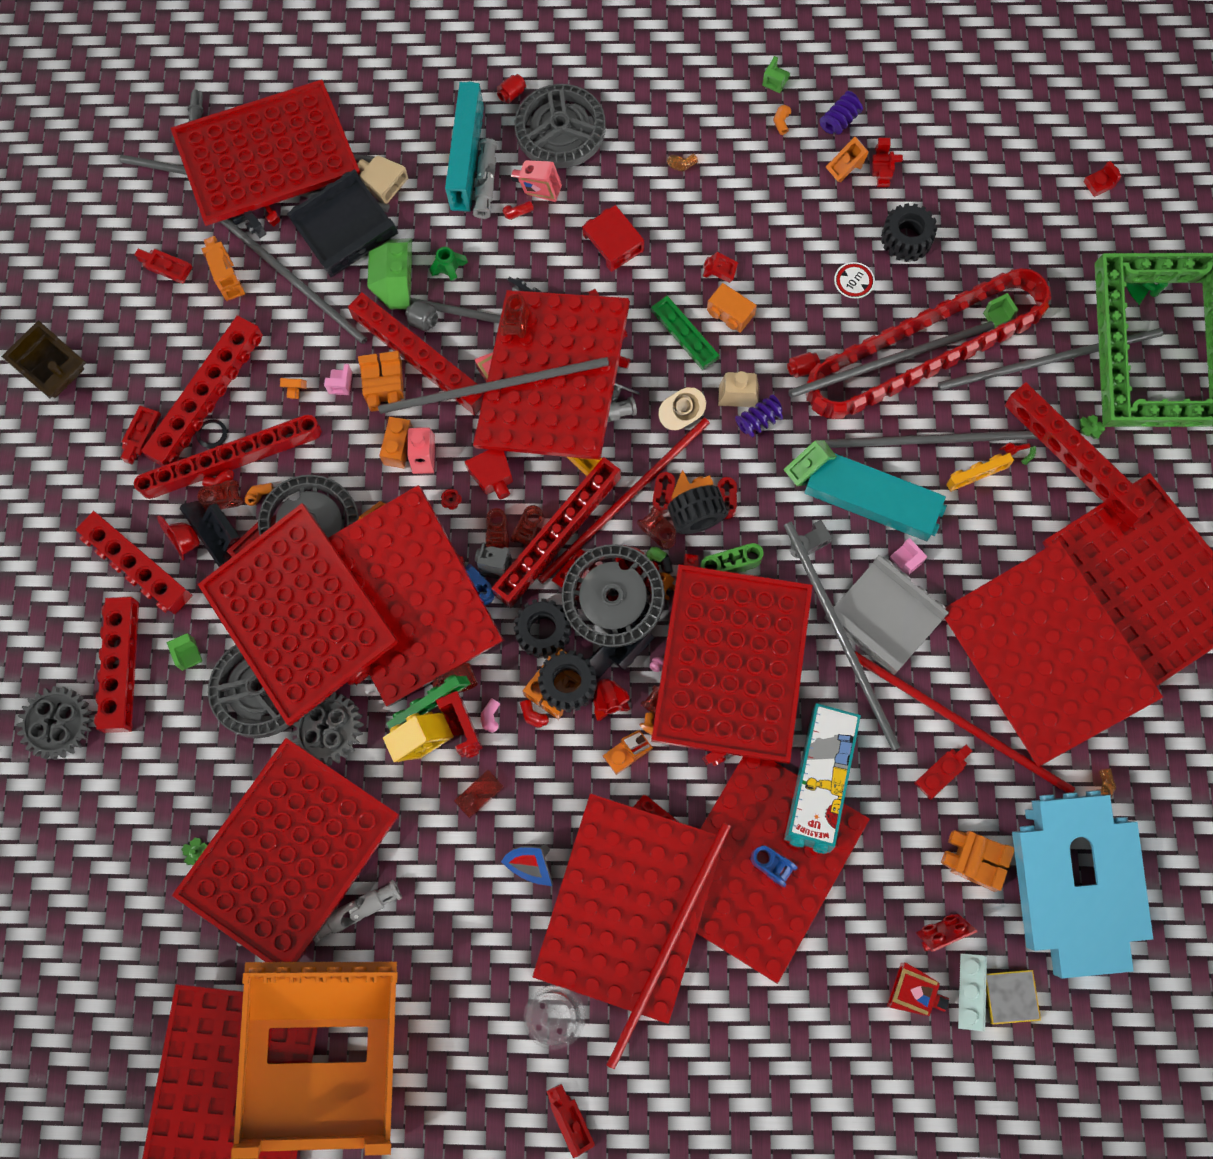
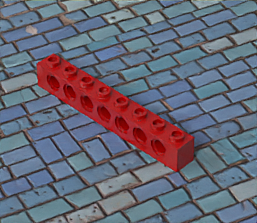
[348,292,484,416]
[141,315,263,466]
[1005,382,1154,528]
[491,457,621,608]

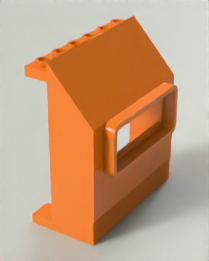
[231,962,398,1159]

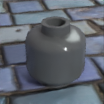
[406,301,438,331]

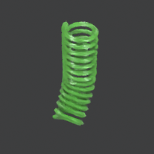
[1021,446,1036,465]

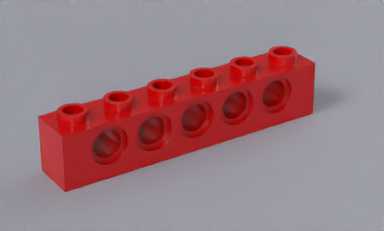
[75,511,193,615]
[94,597,139,733]

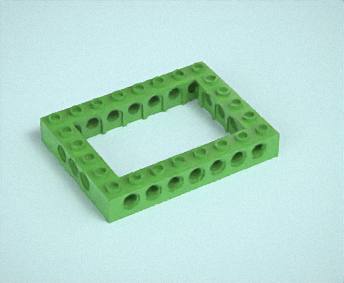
[1095,253,1213,427]

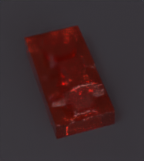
[454,770,504,818]

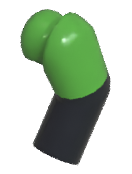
[646,547,674,574]

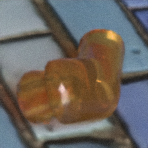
[667,154,698,172]
[1095,768,1116,798]

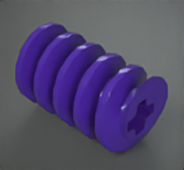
[819,91,863,135]
[735,394,783,438]

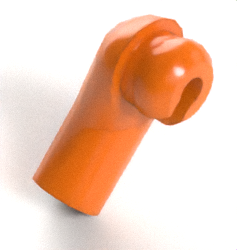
[773,105,791,135]
[245,483,274,506]

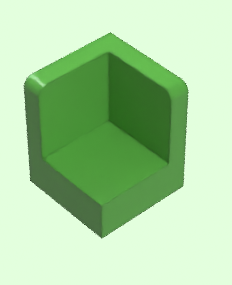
[762,56,790,93]
[983,293,1018,329]
[166,633,203,671]

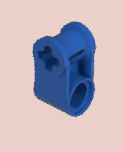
[465,564,495,605]
[751,846,798,888]

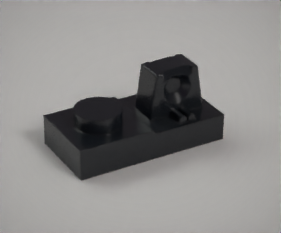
[231,210,266,239]

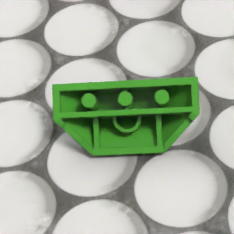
[367,238,412,309]

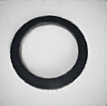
[196,419,227,449]

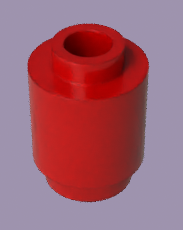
[497,74,526,103]
[787,352,820,378]

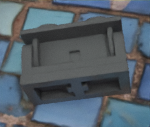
[475,542,513,580]

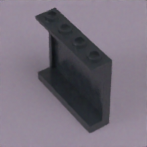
[287,169,398,278]

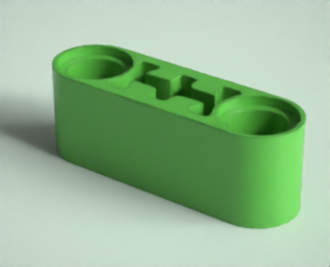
[701,543,763,573]

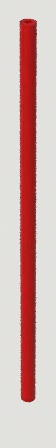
[537,417,710,584]
[855,651,1075,793]
[606,822,731,1069]

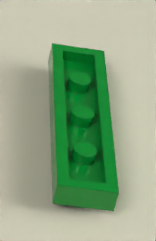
[651,295,720,371]
[386,674,471,730]

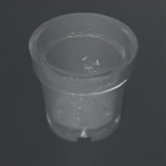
[524,985,585,1050]

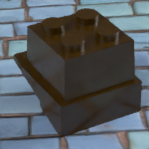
[1,320,86,399]

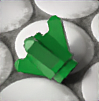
[429,247,468,281]

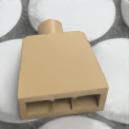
[357,156,408,204]
[718,371,759,407]

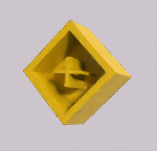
[383,712,454,762]

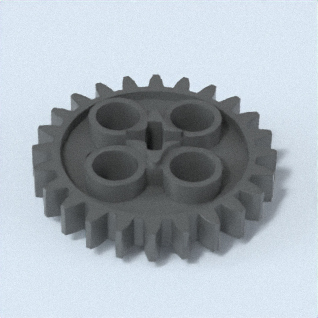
[16,686,93,760]
[291,692,364,766]

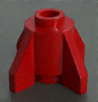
[593,679,630,721]

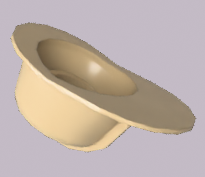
[658,387,706,430]

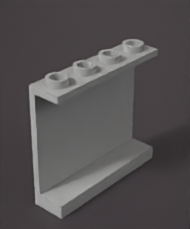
[824,555,949,675]

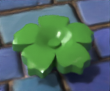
[1079,415,1105,439]
[181,837,208,865]

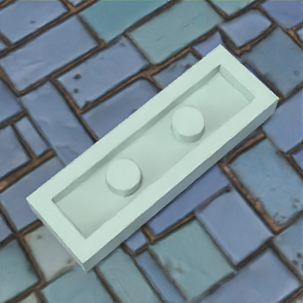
[958,954,987,1031]

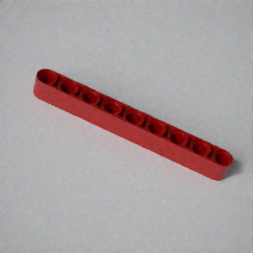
[134,415,322,499]

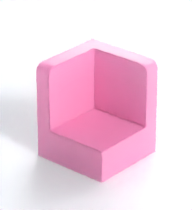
[324,364,353,395]
[890,538,927,576]

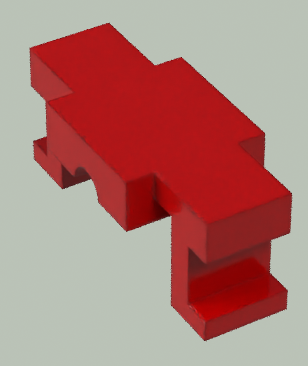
[872,138,903,187]

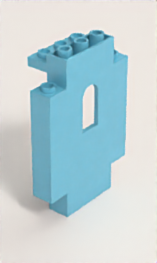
[1012,790,1153,978]

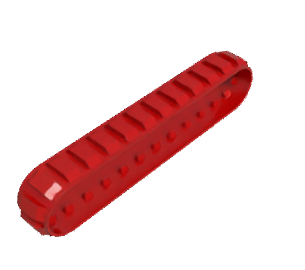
[806,268,1052,419]

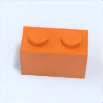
[707,283,757,333]
[379,417,413,469]

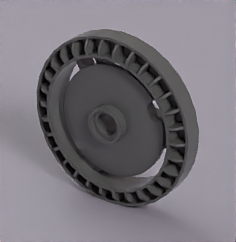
[515,84,606,169]
[258,475,359,537]
[562,544,665,647]
[208,645,290,739]

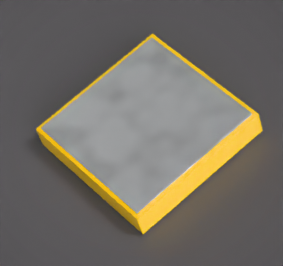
[986,970,1041,1024]

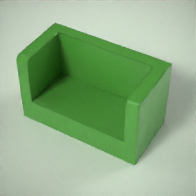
[783,440,837,486]

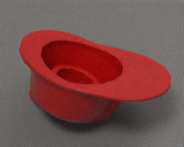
[157,515,200,561]

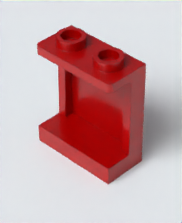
[582,205,644,272]
[436,691,483,758]

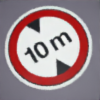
[834,262,875,298]

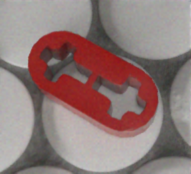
[653,472,675,514]
[717,477,737,519]

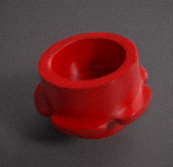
[441,489,462,510]

